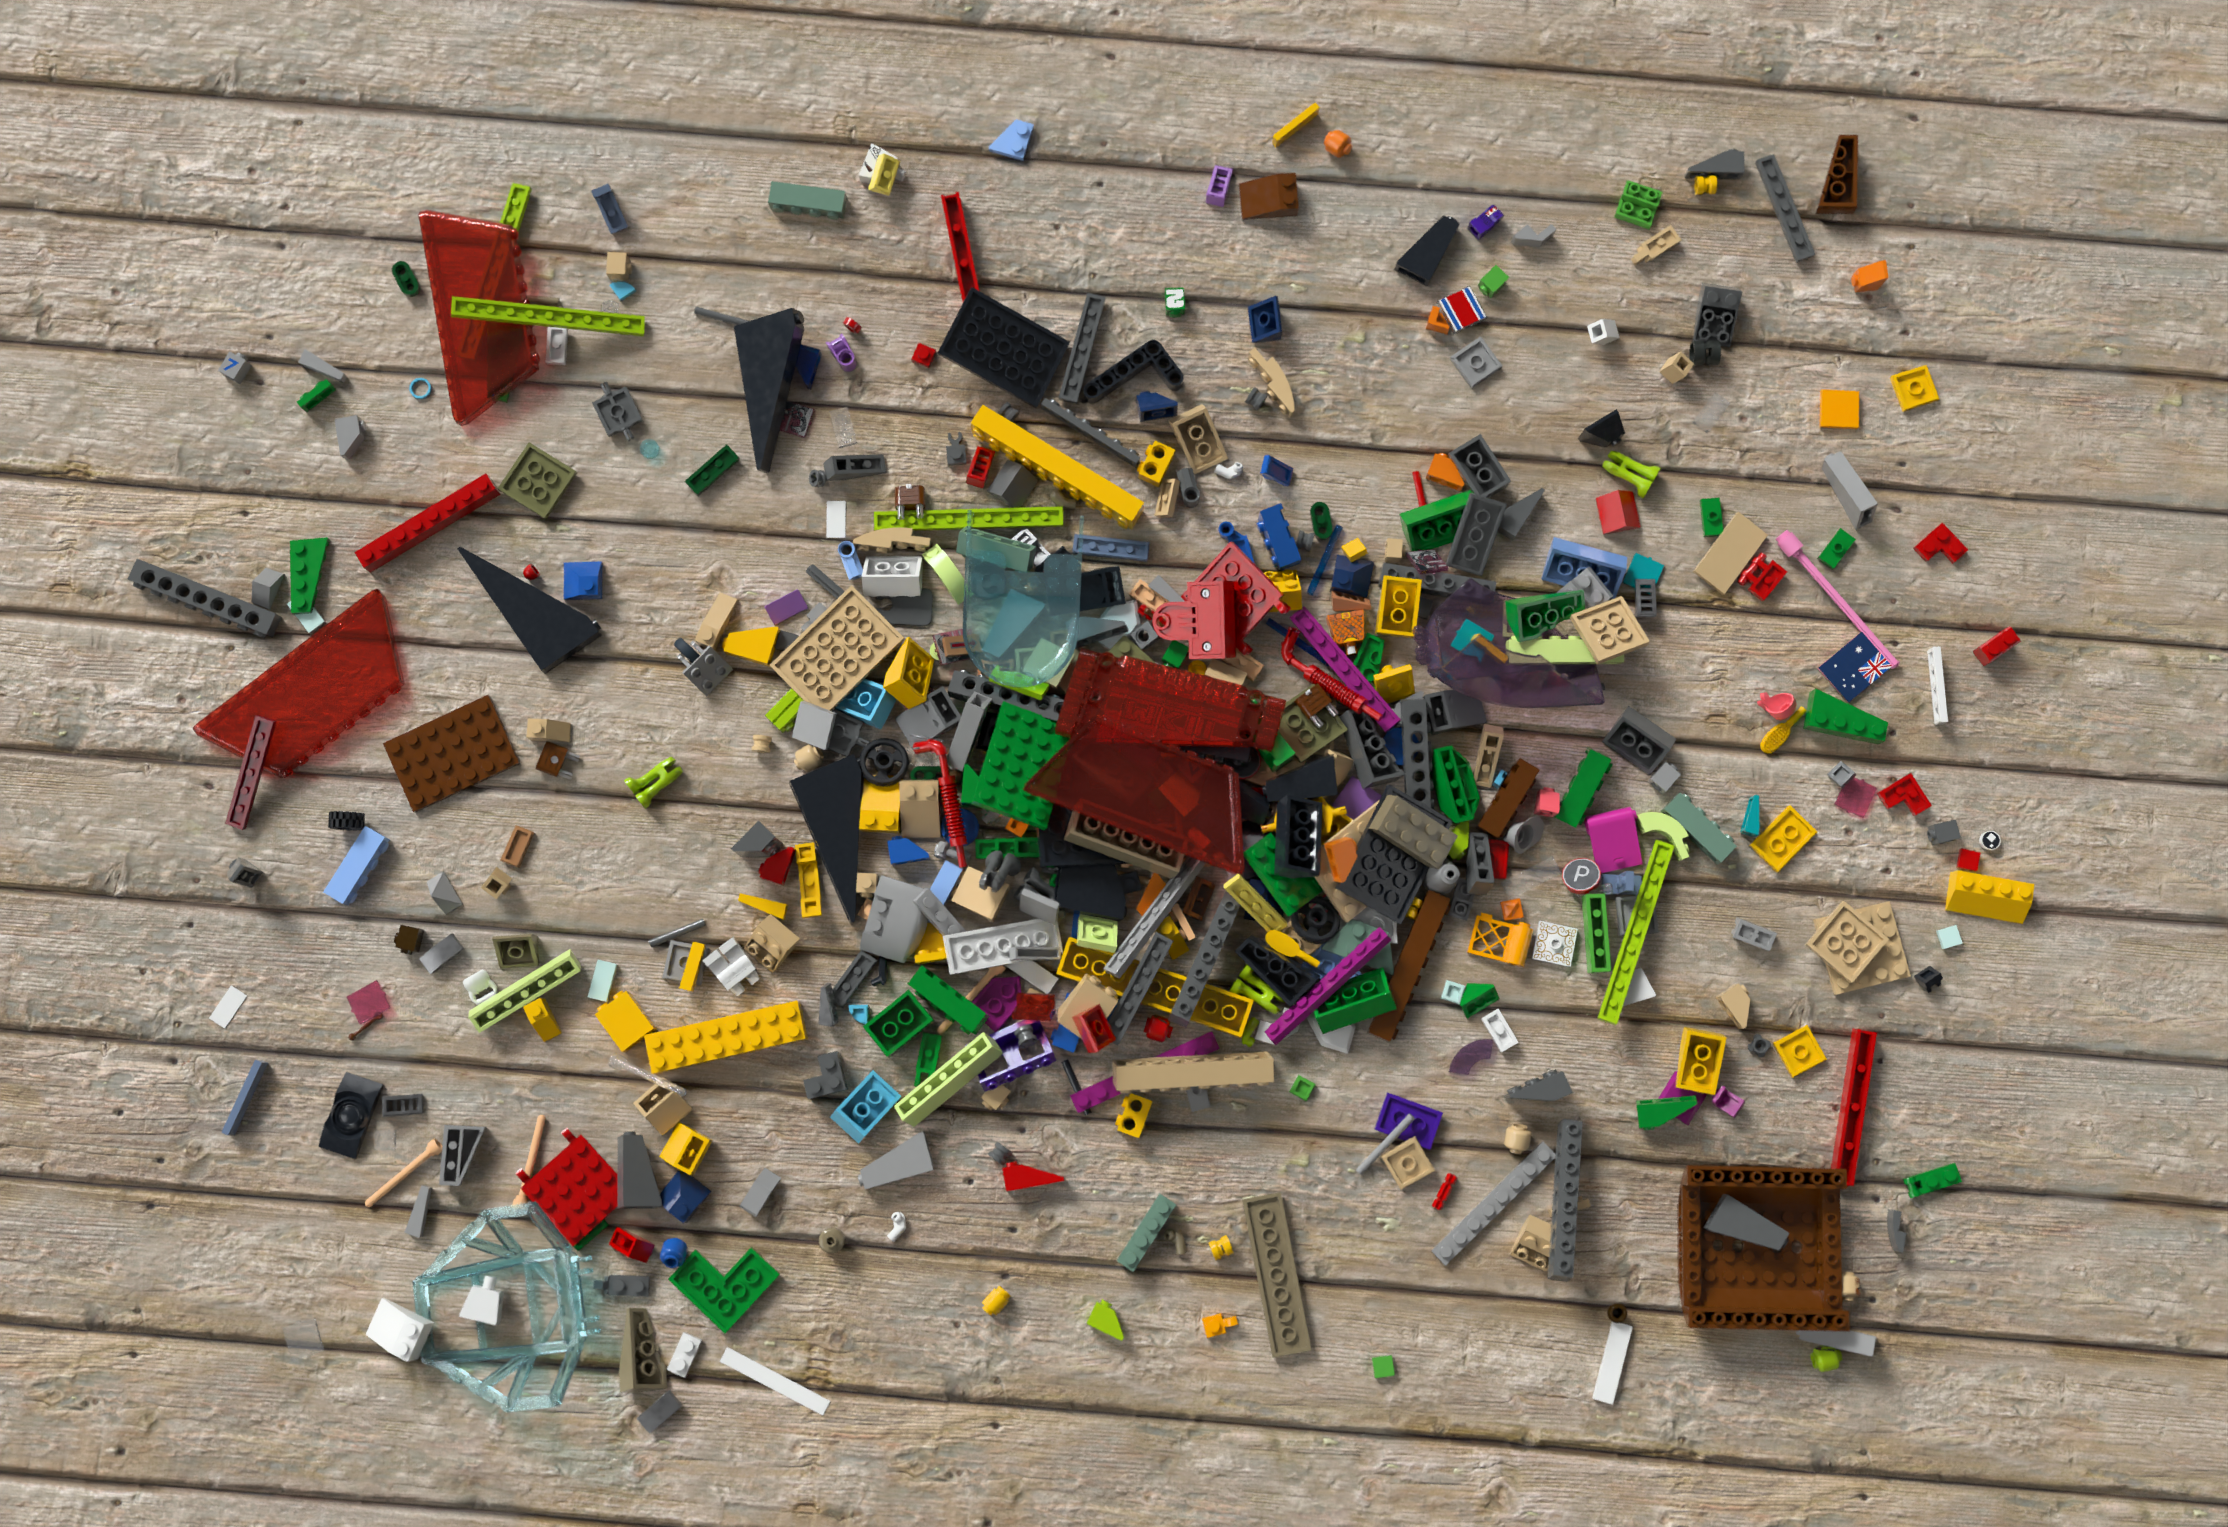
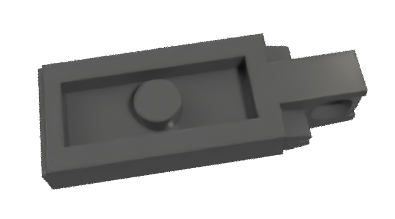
[593,1275,650,1297]

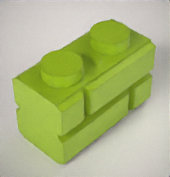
[765,688,804,733]

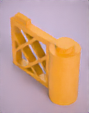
[1467,912,1533,967]

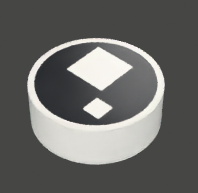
[1979,831,2001,851]

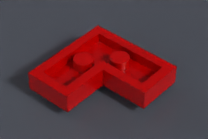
[1913,522,1968,564]
[1877,773,1932,816]

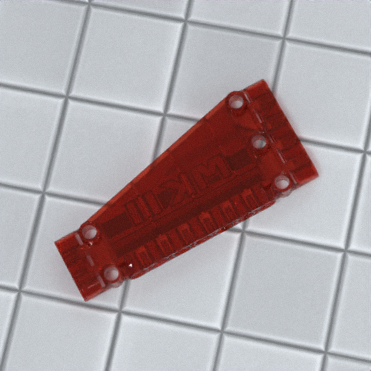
[1055,648,1286,752]

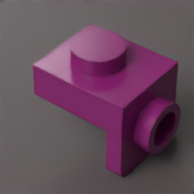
[1712,1086,1745,1119]

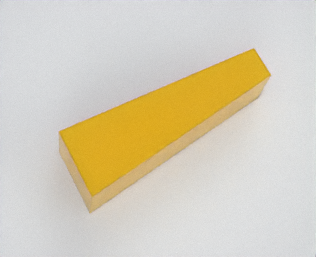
[738,893,788,920]
[679,942,706,992]

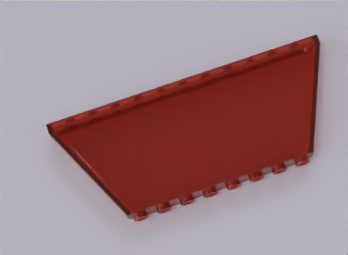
[419,210,540,426]
[193,589,405,779]
[1022,715,1244,875]

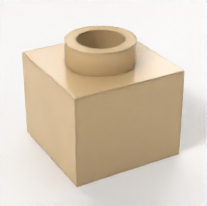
[1384,538,1406,562]

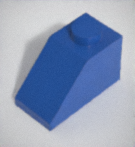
[887,836,930,866]

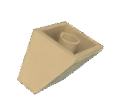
[950,866,1011,923]
[1058,973,1118,1039]

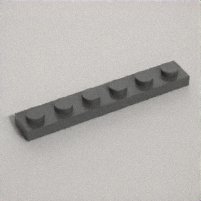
[1755,154,1815,263]
[1059,293,1106,404]
[1041,398,1140,468]
[1108,932,1173,1045]

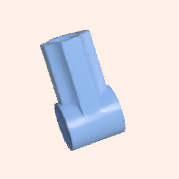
[838,541,863,580]

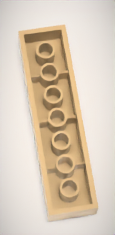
[1112,1051,1274,1093]

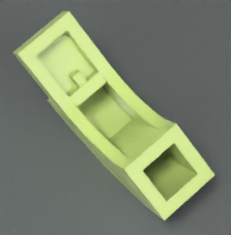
[922,544,974,605]
[1636,812,1690,861]

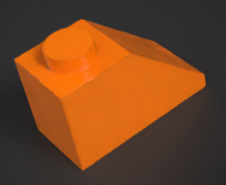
[1851,260,1889,293]
[1425,453,1464,492]
[1324,837,1357,883]

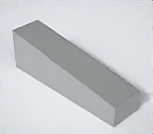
[298,349,347,383]
[1148,575,1184,602]
[1009,946,1061,960]
[404,1185,432,1238]

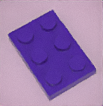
[1374,1092,1443,1150]

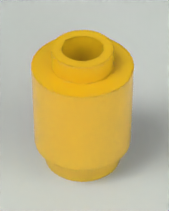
[982,1285,1011,1316]

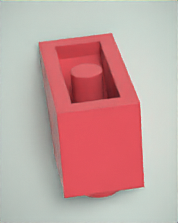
[1533,787,1560,818]

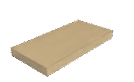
[1693,512,1768,595]

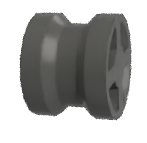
[1245,387,1268,411]
[998,402,1020,422]
[1296,530,1315,552]
[1014,1025,1038,1048]
[988,1142,1012,1166]

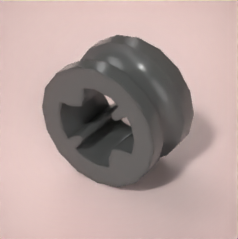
[809,470,826,487]

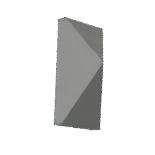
[427,872,463,915]

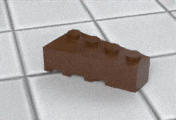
[1815,135,1858,214]
[1476,758,1540,840]

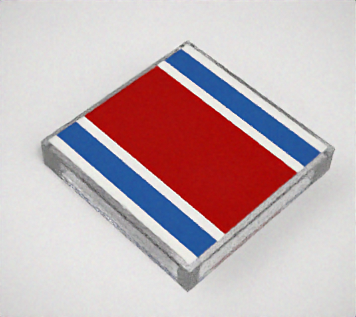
[1436,285,1487,334]

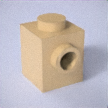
[606,252,632,282]
[1659,351,1694,384]
[481,867,512,899]
[856,873,879,898]
[981,1084,1011,1110]

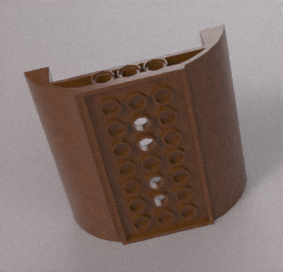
[1677,1165,1850,1332]

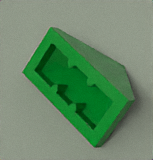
[1460,983,1500,1019]

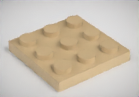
[1570,596,1650,665]
[1805,901,1889,983]

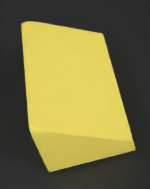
[868,153,900,196]

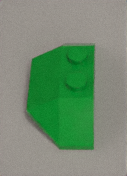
[1430,745,1480,824]

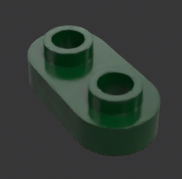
[392,261,420,297]
[1310,502,1333,540]
[910,766,942,780]

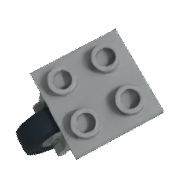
[674,638,733,696]

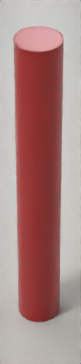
[1412,471,1431,525]

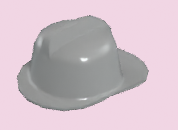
[1503,816,1544,854]

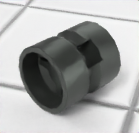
[1689,341,1721,366]

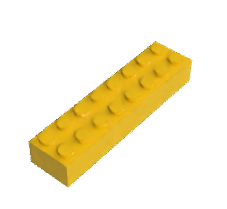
[644,1000,808,1074]

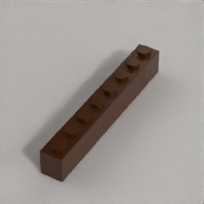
[1367,890,1451,1042]

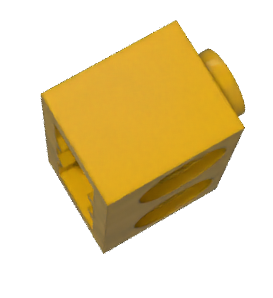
[1137,440,1175,488]
[1115,1093,1152,1138]

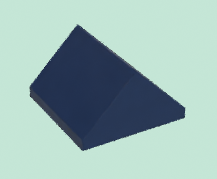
[1248,296,1282,343]

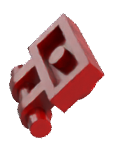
[1737,553,1787,602]

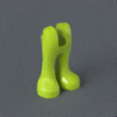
[1602,451,1661,499]
[624,757,683,809]
[1229,964,1286,1014]

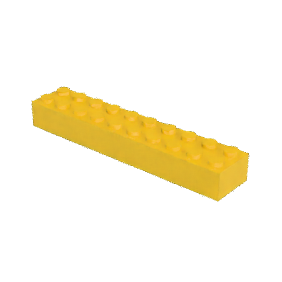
[971,405,1144,530]
[1056,937,1254,1038]

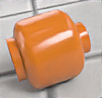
[1324,130,1352,158]

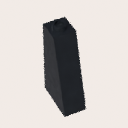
[1394,215,1460,286]
[1262,754,1338,802]
[1197,762,1272,825]

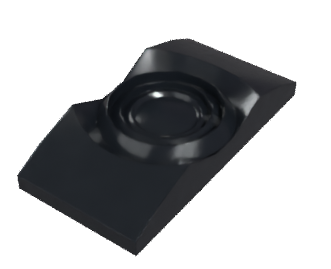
[1044,566,1126,616]
[318,1072,384,1159]

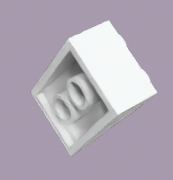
[366,1298,434,1362]

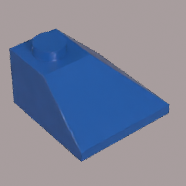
[564,561,602,600]

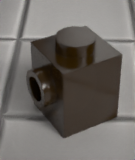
[394,925,424,955]

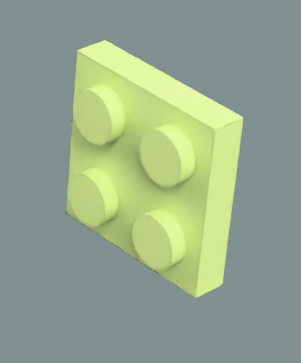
[1077,914,1118,953]

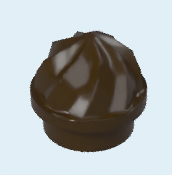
[1607,1303,1627,1323]

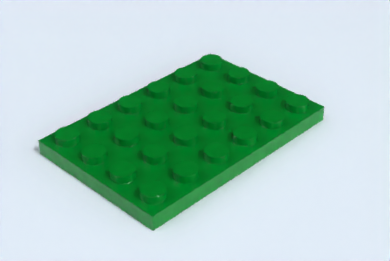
[971,701,1074,830]

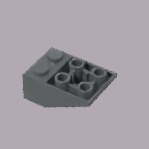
[1693,283,1743,347]
[895,686,961,750]
[1423,686,1487,735]
[1503,1069,1573,1101]

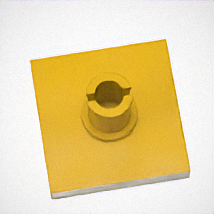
[1373,664,1415,704]

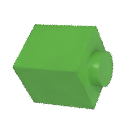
[1478,265,1509,298]

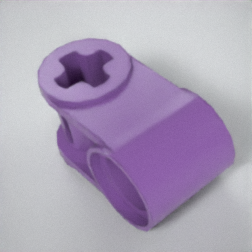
[826,334,857,372]

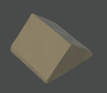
[492,934,539,968]

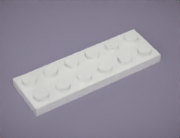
[943,919,1063,975]

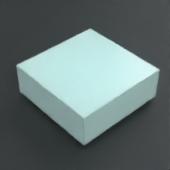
[1936,925,1962,949]
[1441,980,1465,1005]

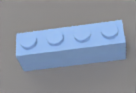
[324,826,390,906]

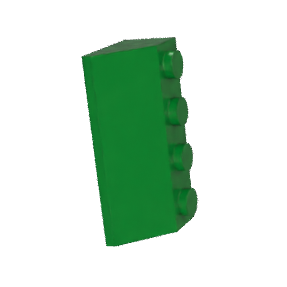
[1399,490,1472,552]
[1314,967,1397,1034]

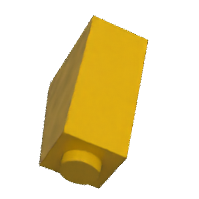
[722,626,780,667]

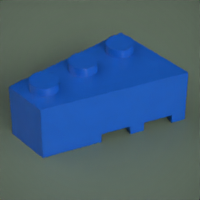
[1256,503,1301,571]

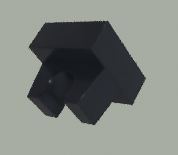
[1914,966,1943,993]

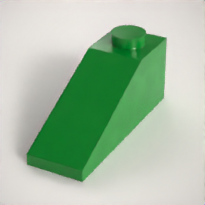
[1636,1096,1697,1130]

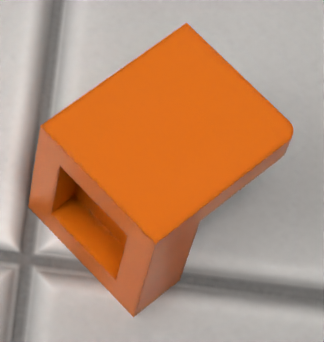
[1426,306,1451,335]

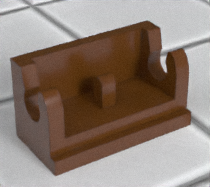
[1182,876,1215,921]

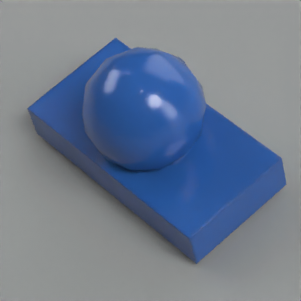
[1260,455,1294,486]

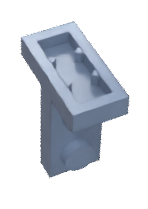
[591,184,628,234]
[1601,871,1642,896]

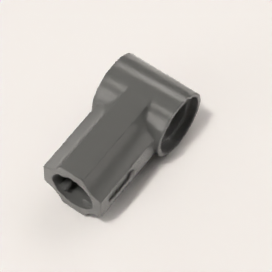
[1176,468,1200,508]

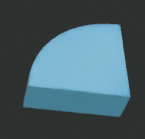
[610,281,636,301]
[1492,769,1507,789]
[848,1005,869,1024]

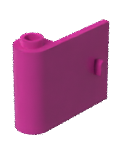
[1584,807,1643,873]

